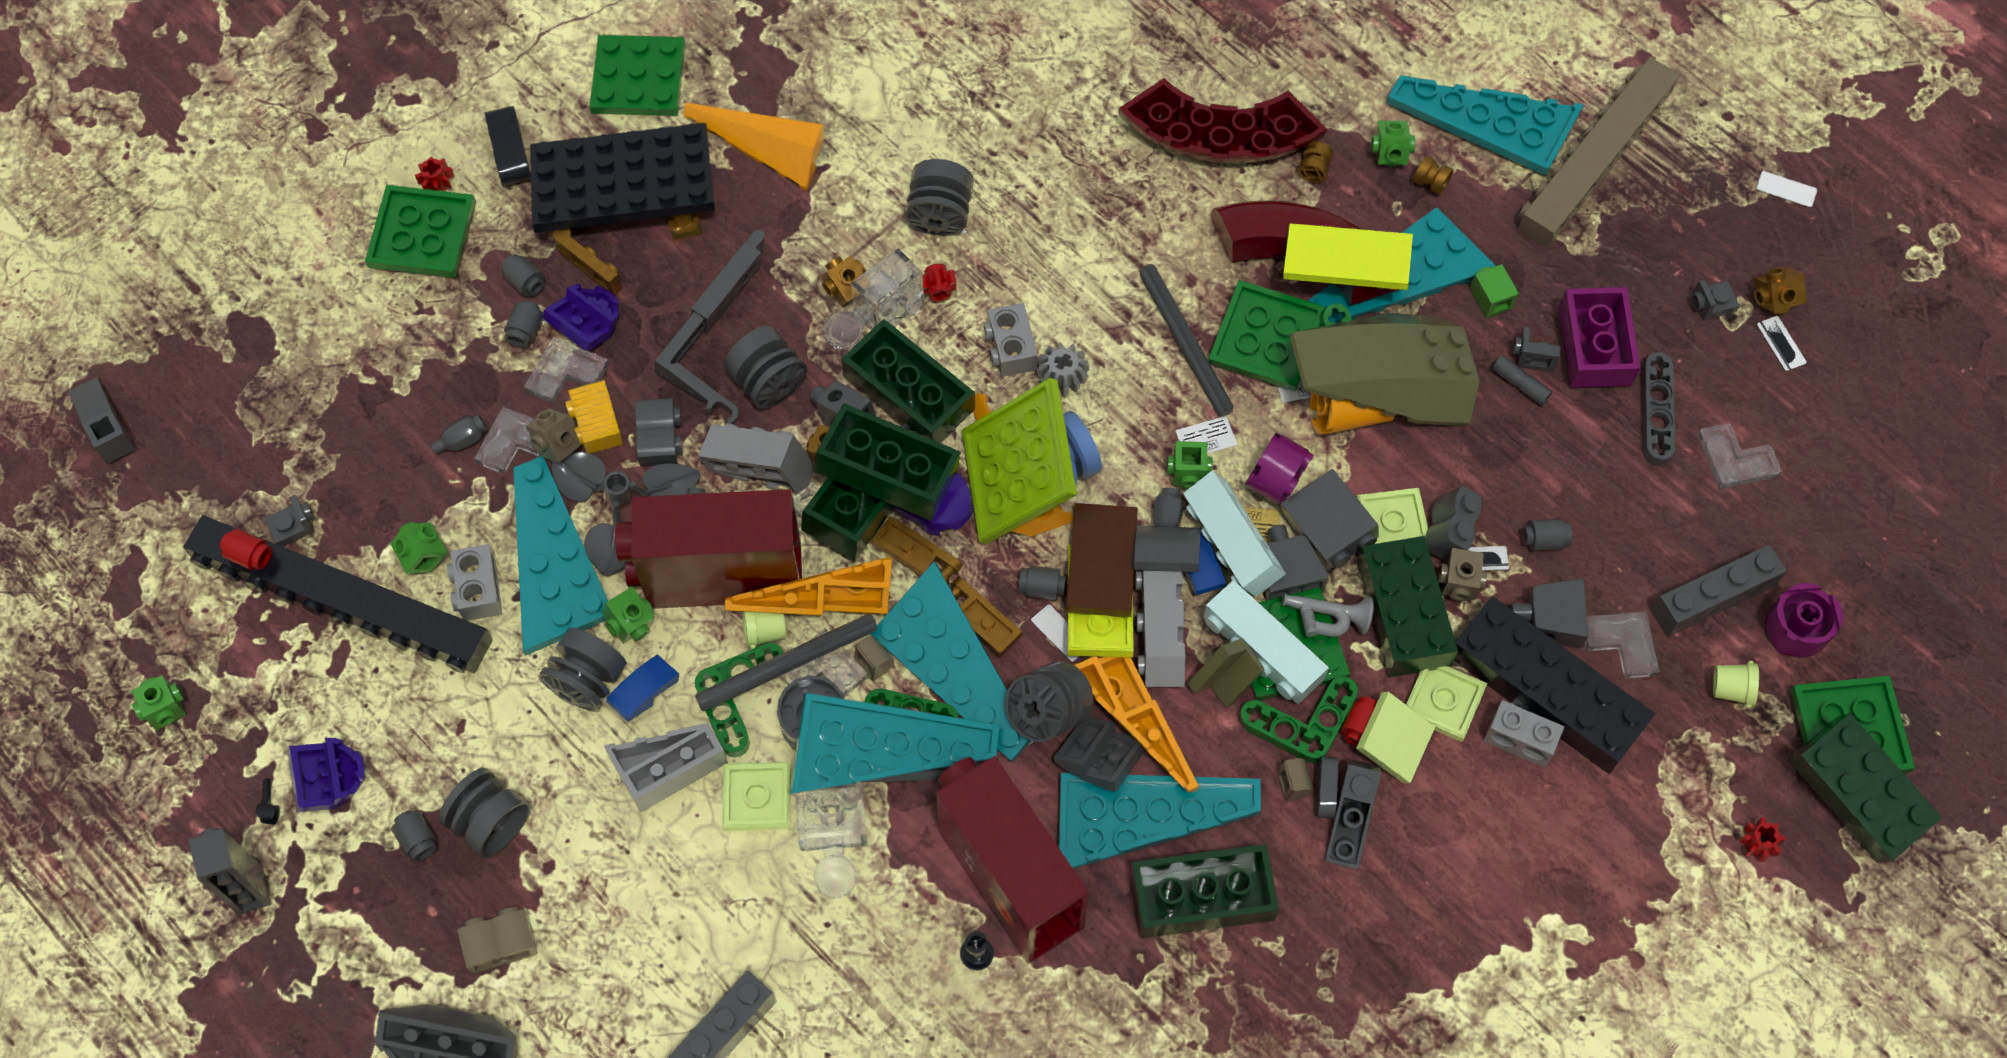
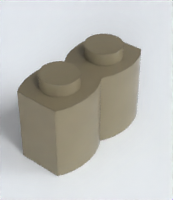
[457,907,538,974]

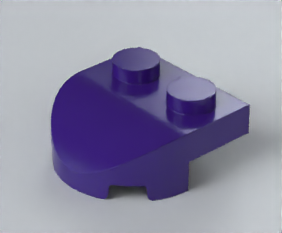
[543,284,619,352]
[895,473,974,535]
[287,738,364,813]

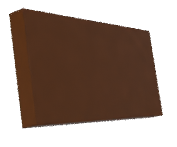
[1066,503,1138,617]

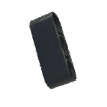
[484,106,531,186]

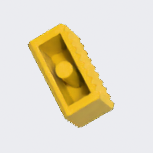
[565,380,623,454]

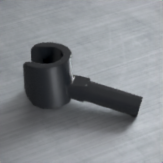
[256,778,280,825]

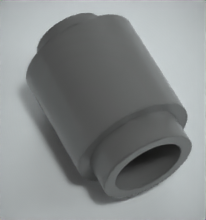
[500,254,545,297]
[504,300,543,348]
[1522,518,1572,551]
[1019,565,1066,601]
[391,810,438,862]

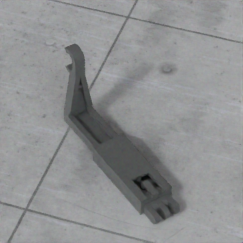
[655,230,765,425]

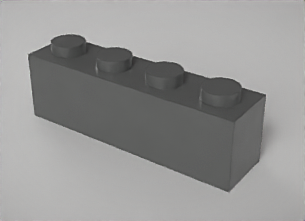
[1650,545,1787,637]
[188,828,272,916]
[668,970,777,1058]

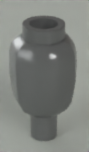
[430,414,488,455]
[1153,487,1184,527]

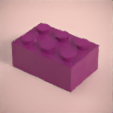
[1558,287,1641,388]

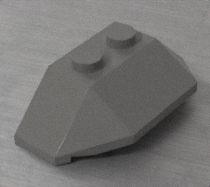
[375,1004,517,1058]

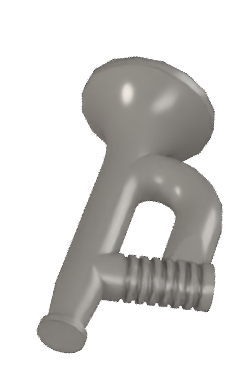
[1282,593,1374,637]

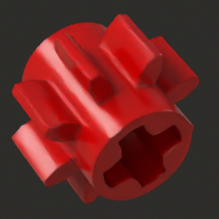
[415,157,455,191]
[919,264,957,302]
[1739,817,1786,862]

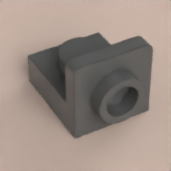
[1691,280,1740,321]
[1512,327,1560,372]
[264,495,315,547]

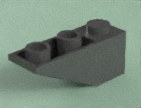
[68,377,136,464]
[1325,758,1382,869]

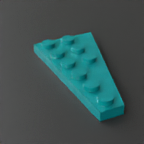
[1386,75,1584,176]
[1308,207,1496,327]
[513,456,608,656]
[871,562,1031,762]
[789,693,1000,795]
[1059,773,1261,869]

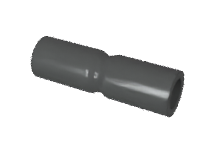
[1492,355,1553,406]

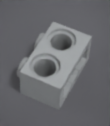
[983,303,1038,377]
[447,544,503,621]
[1483,700,1564,768]

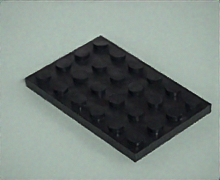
[530,123,715,233]

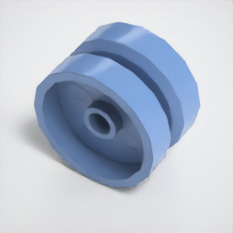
[1063,411,1102,485]

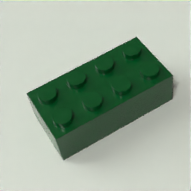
[841,318,975,443]
[815,403,961,521]
[801,478,895,561]
[1357,536,1458,678]
[1788,713,1942,863]
[1130,844,1279,939]

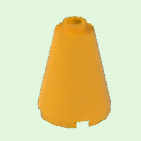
[1310,393,1398,435]

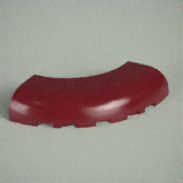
[1118,78,1327,164]
[1211,200,1399,305]

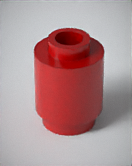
[220,528,272,570]
[1341,696,1378,747]

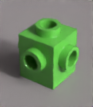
[1371,121,1415,167]
[1167,441,1213,489]
[390,522,447,574]
[601,586,655,644]
[131,675,187,731]

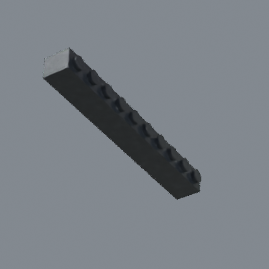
[183,515,493,674]

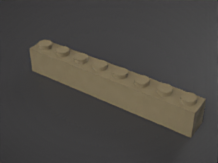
[1518,57,1680,249]

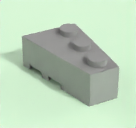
[698,424,815,499]
[604,723,728,812]

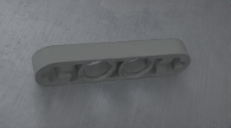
[1642,352,1675,466]

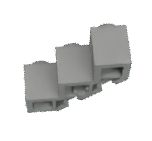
[1135,570,1185,687]

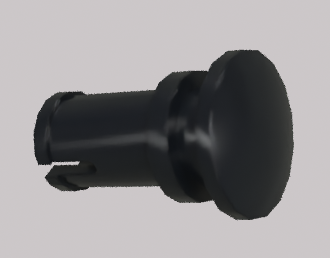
[960,931,994,971]

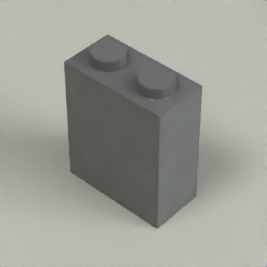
[1281,469,1379,572]

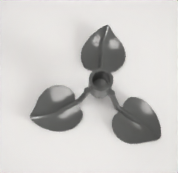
[552,452,700,575]

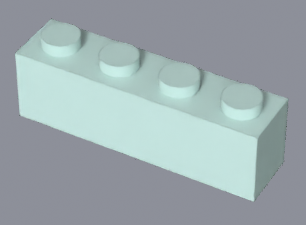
[1183,470,1286,597]
[1204,580,1329,704]

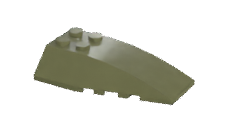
[1290,313,1480,426]

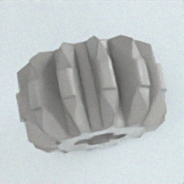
[1037,342,1089,396]

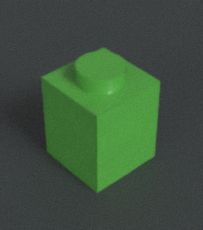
[1470,264,1519,318]

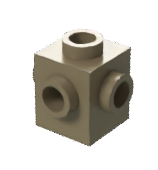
[526,408,581,463]
[1438,548,1487,601]

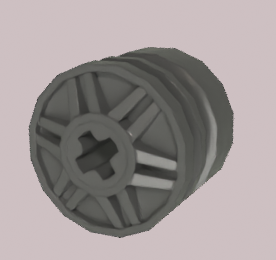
[904,159,974,236]
[724,326,808,409]
[538,627,627,712]
[1005,661,1093,742]
[777,675,845,751]
[438,768,531,859]

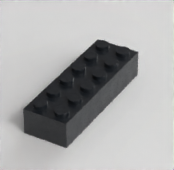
[1454,596,1655,774]

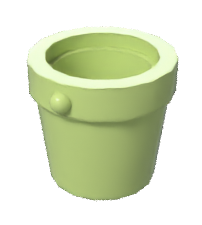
[742,611,786,649]
[1713,661,1759,708]

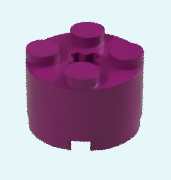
[1244,431,1314,505]
[1766,583,1843,657]

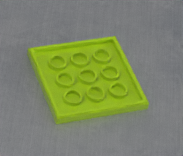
[962,378,1077,544]

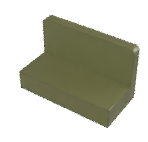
[1188,638,1264,707]

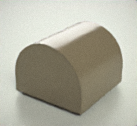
[854,636,894,681]
[1277,758,1314,802]

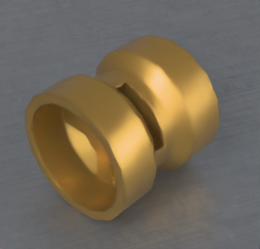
[1298,141,1334,183]
[1413,155,1454,196]

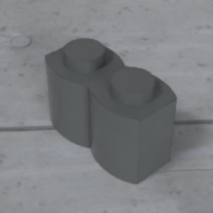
[635,398,683,466]
[1426,486,1482,560]

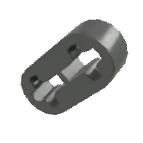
[1316,756,1338,819]

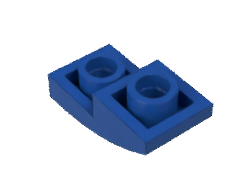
[1184,527,1226,595]
[606,654,679,722]

